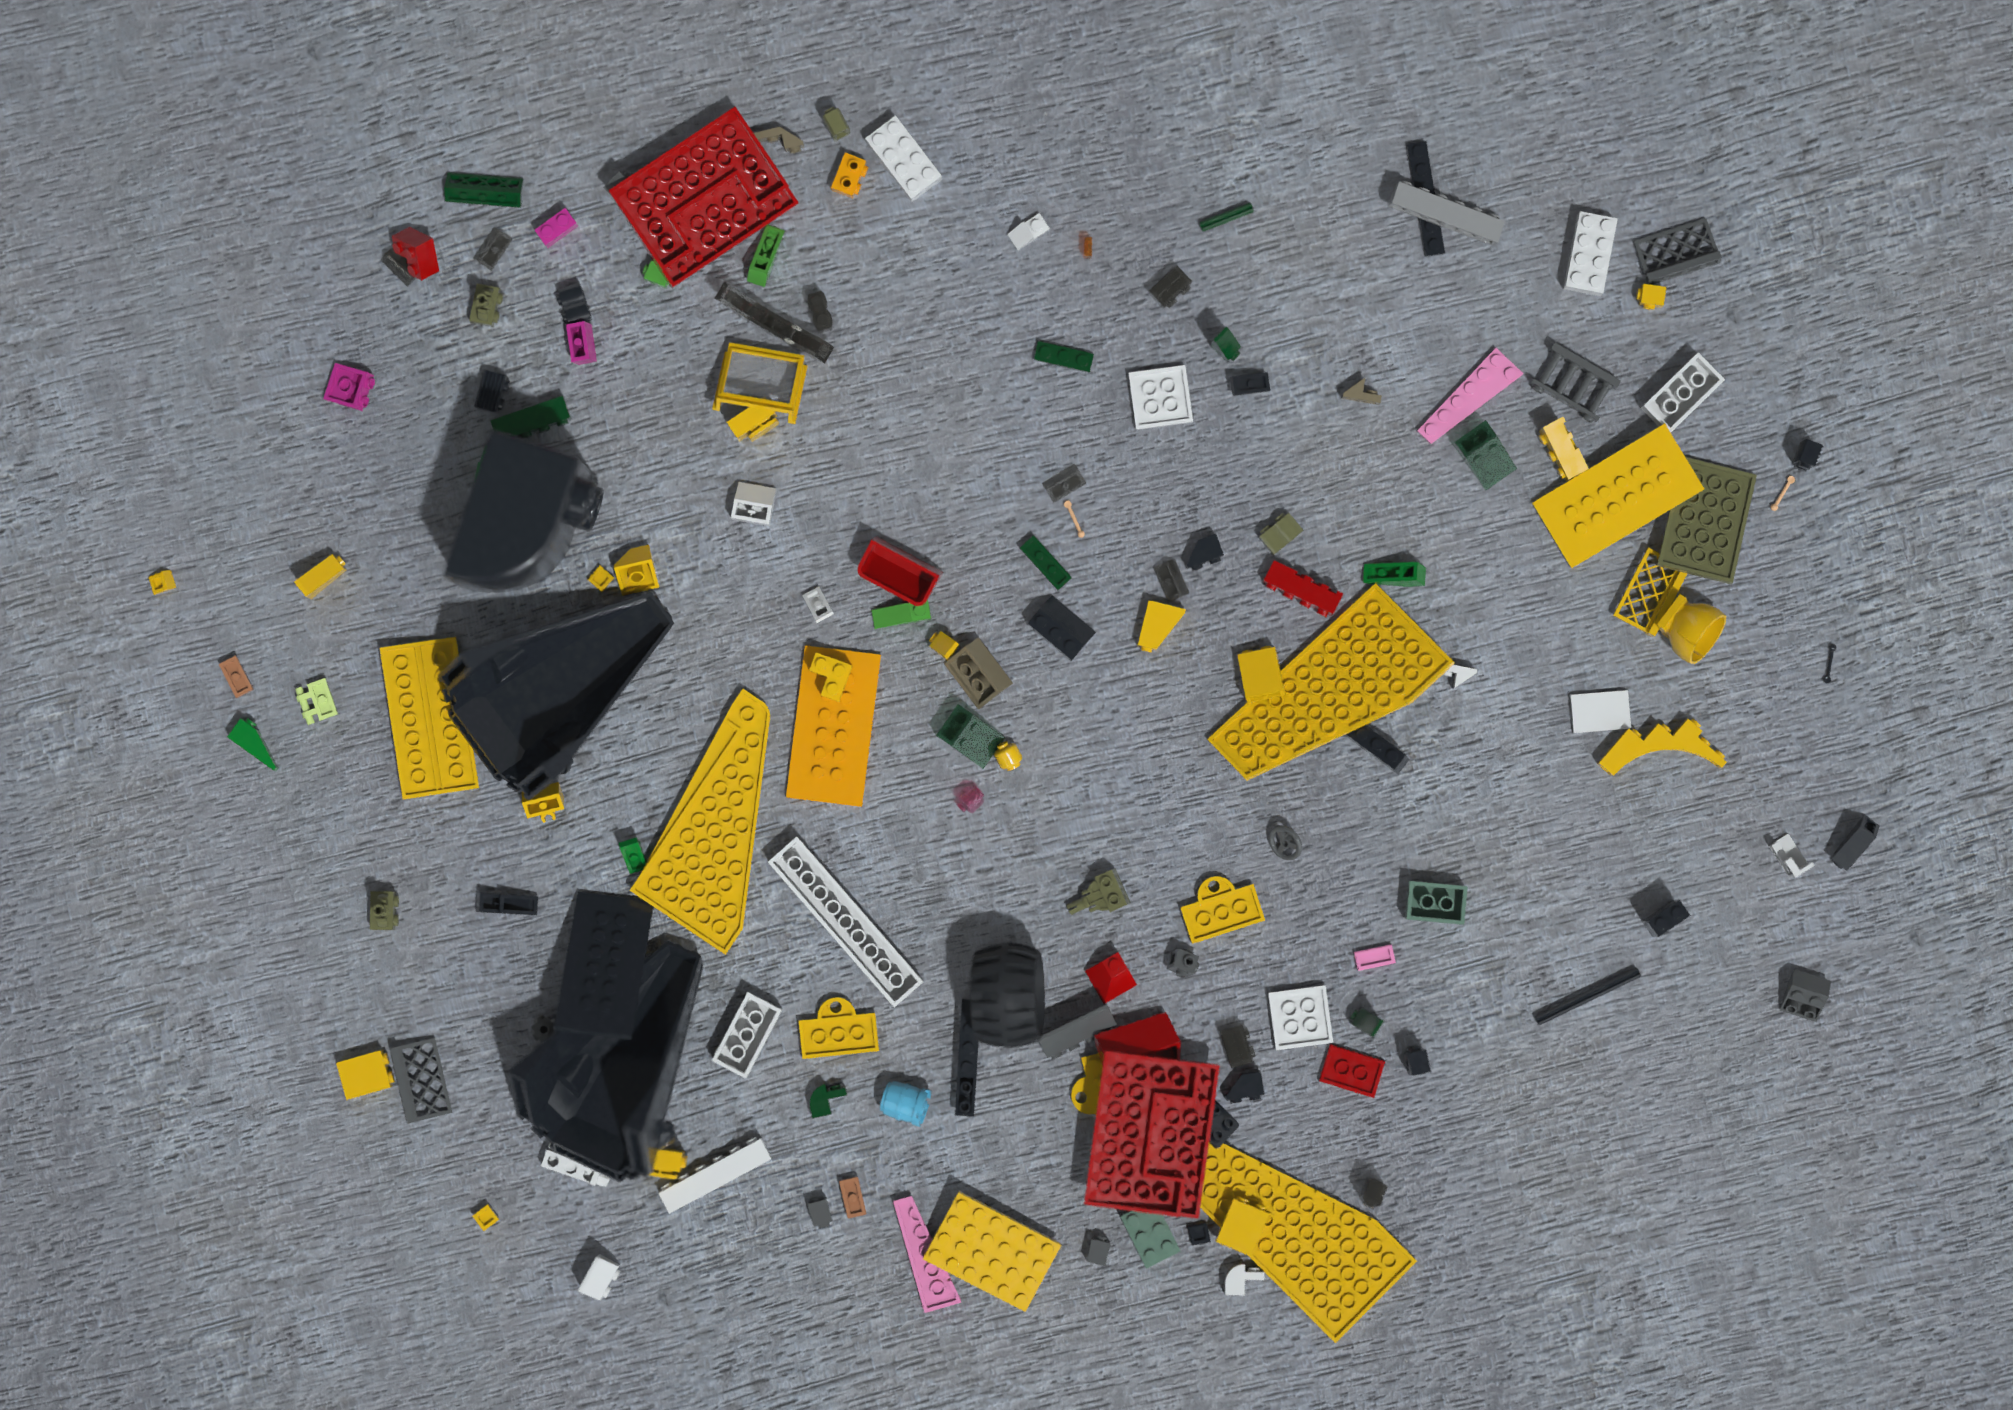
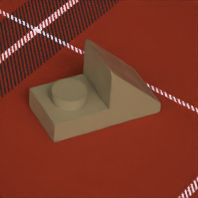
[1341,378,1382,405]

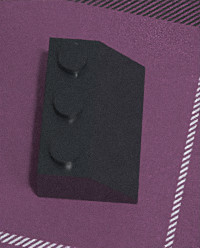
[1027,596,1096,662]

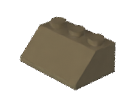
[944,637,1013,710]

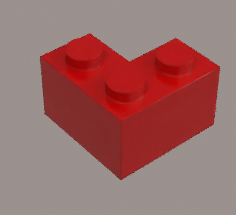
[392,227,439,281]

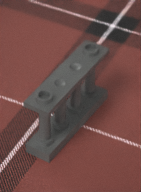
[1530,343,1621,423]

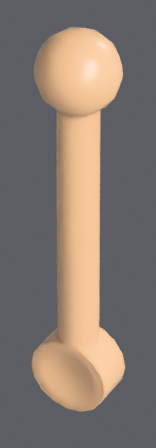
[1771,476,1795,511]
[1064,501,1085,538]

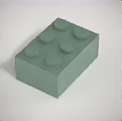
[1405,881,1468,925]
[1120,1211,1181,1269]

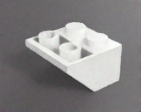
[731,482,777,526]

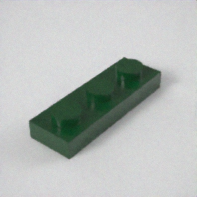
[1034,341,1094,373]
[1019,535,1072,591]

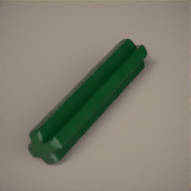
[1199,202,1254,232]

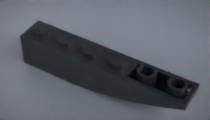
[1345,725,1410,774]
[955,999,979,1117]

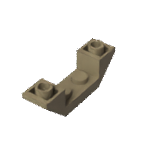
[754,127,805,154]

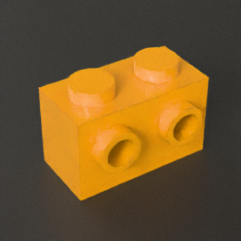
[831,152,869,199]

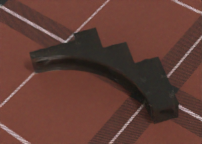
[715,282,834,364]

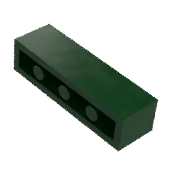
[490,396,572,439]

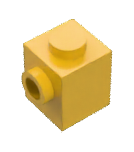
[1636,284,1666,310]

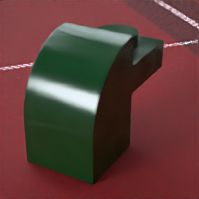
[810,1084,848,1119]

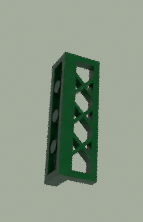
[444,172,524,208]

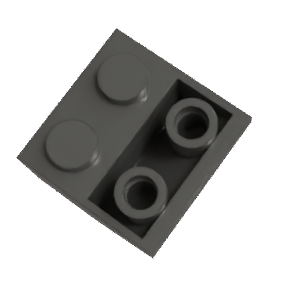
[1780,969,1831,1022]

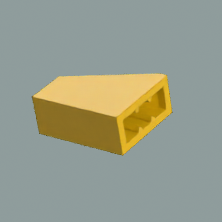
[294,554,347,599]
[1137,600,1186,653]

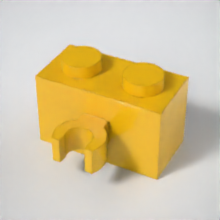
[522,782,564,823]

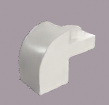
[1224,1263,1264,1295]

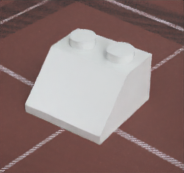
[578,1254,621,1300]

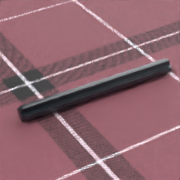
[1535,968,1641,1025]

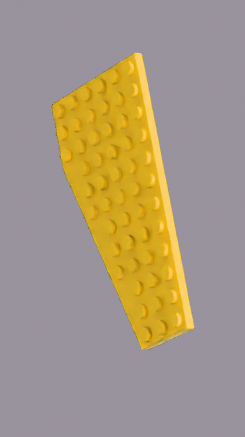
[1207,583,1455,781]

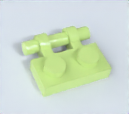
[295,678,339,725]

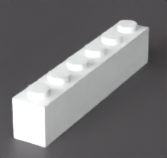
[658,1137,772,1214]

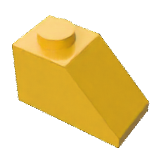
[929,631,959,661]

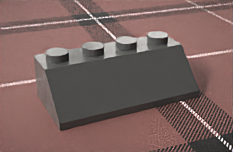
[1039,1004,1117,1060]

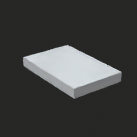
[1570,690,1631,733]

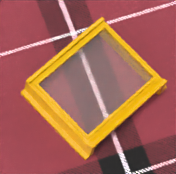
[712,342,808,424]

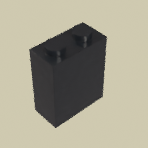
[1642,900,1691,937]

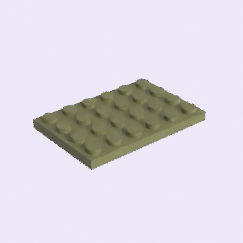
[1657,457,1757,585]

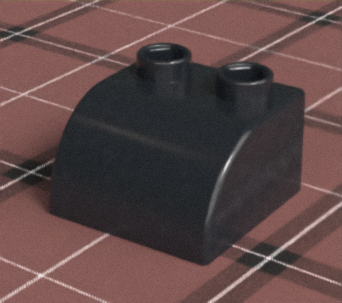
[443,430,604,593]

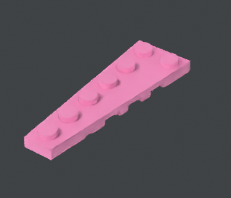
[1417,348,1524,444]
[893,1196,961,1313]

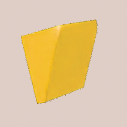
[148,570,176,595]

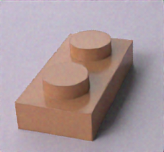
[219,655,254,698]
[839,1176,867,1219]

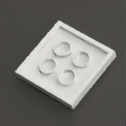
[1128,365,1193,430]
[1268,985,1333,1050]

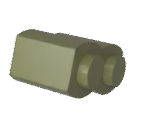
[823,107,850,141]
[1259,513,1304,555]

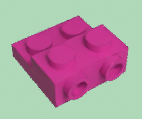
[323,363,375,411]

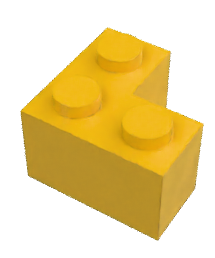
[809,652,853,703]

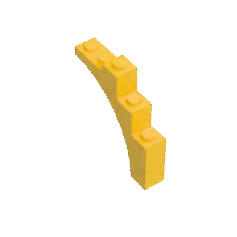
[1597,719,1727,776]

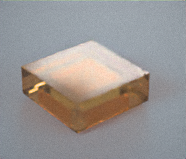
[1084,237,1092,259]

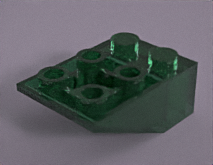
[1453,420,1517,491]
[936,704,1005,769]

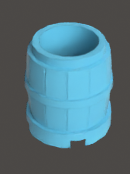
[880,1081,931,1127]

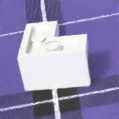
[1769,834,1815,878]

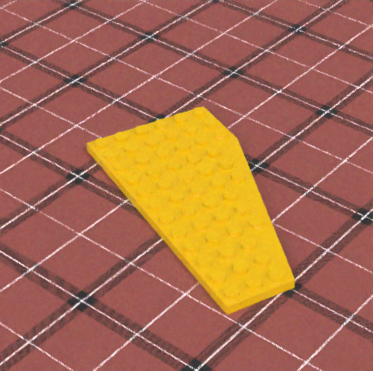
[1200,1143,1417,1343]

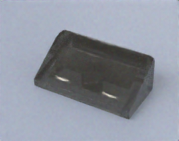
[473,227,513,271]
[381,247,417,287]
[1042,464,1086,503]
[1154,559,1189,603]

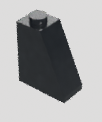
[1832,814,1879,871]

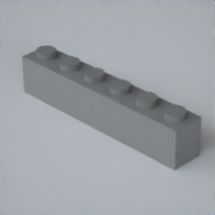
[1388,181,1505,246]

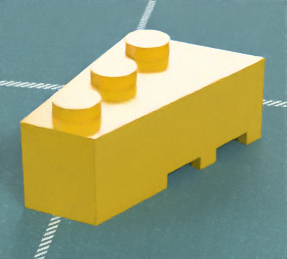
[1538,417,1589,481]

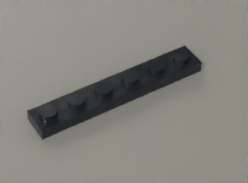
[1407,141,1445,257]

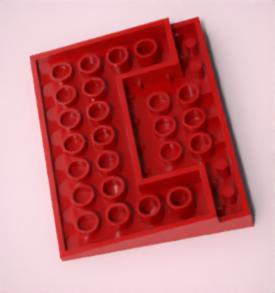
[608,107,799,289]
[1084,1050,1220,1219]

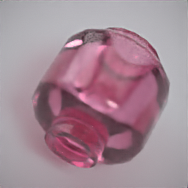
[956,785,984,813]

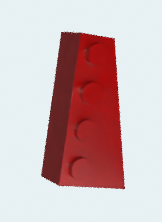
[1263,560,1344,618]

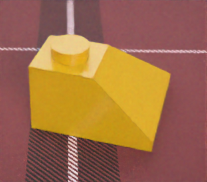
[614,545,659,596]

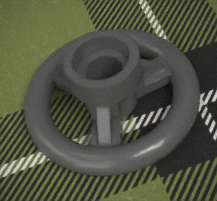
[1269,825,1302,861]

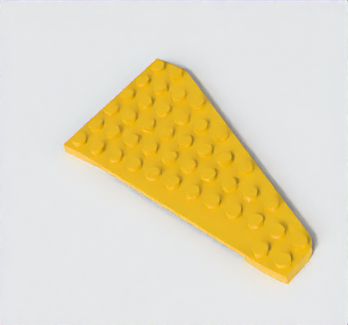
[629,689,770,955]

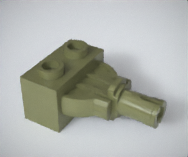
[469,283,503,327]
[1066,868,1131,915]
[370,891,399,930]

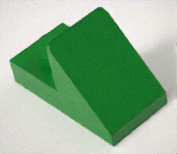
[619,837,647,874]

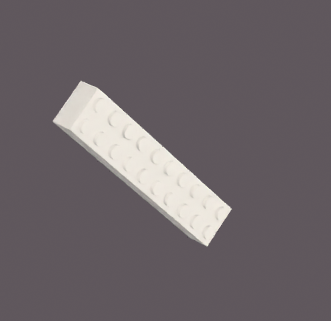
[768,837,924,1007]

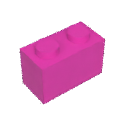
[535,208,578,248]
[566,321,597,365]

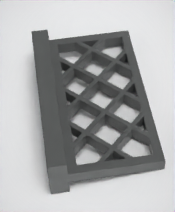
[1633,218,1722,285]
[389,1038,453,1124]

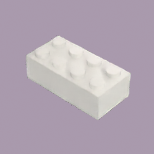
[865,115,942,202]
[1563,211,1618,296]
[1641,352,1725,432]
[712,992,783,1079]

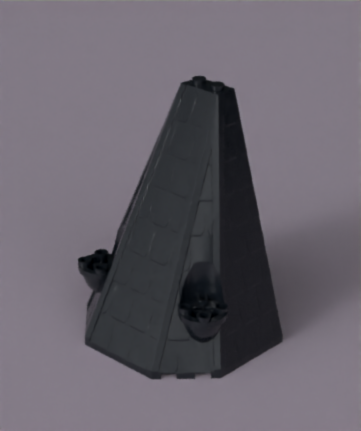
[438,592,674,800]
[508,941,703,1182]

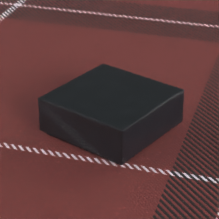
[1188,1223,1211,1246]

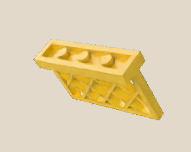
[1612,547,1687,637]

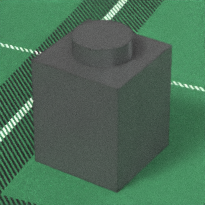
[807,1198,833,1229]
[1086,1235,1111,1266]

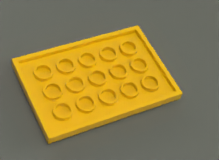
[923,1191,1061,1312]

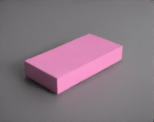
[1354,944,1396,971]

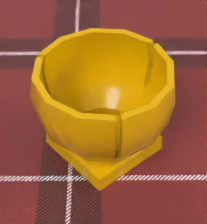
[1657,594,1726,664]

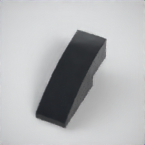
[476,893,538,915]

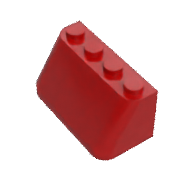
[857,536,943,606]
[1095,1012,1181,1066]

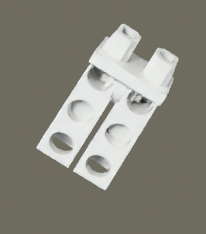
[541,1142,610,1187]

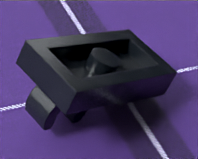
[1230,372,1271,396]

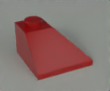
[1085,952,1137,1004]

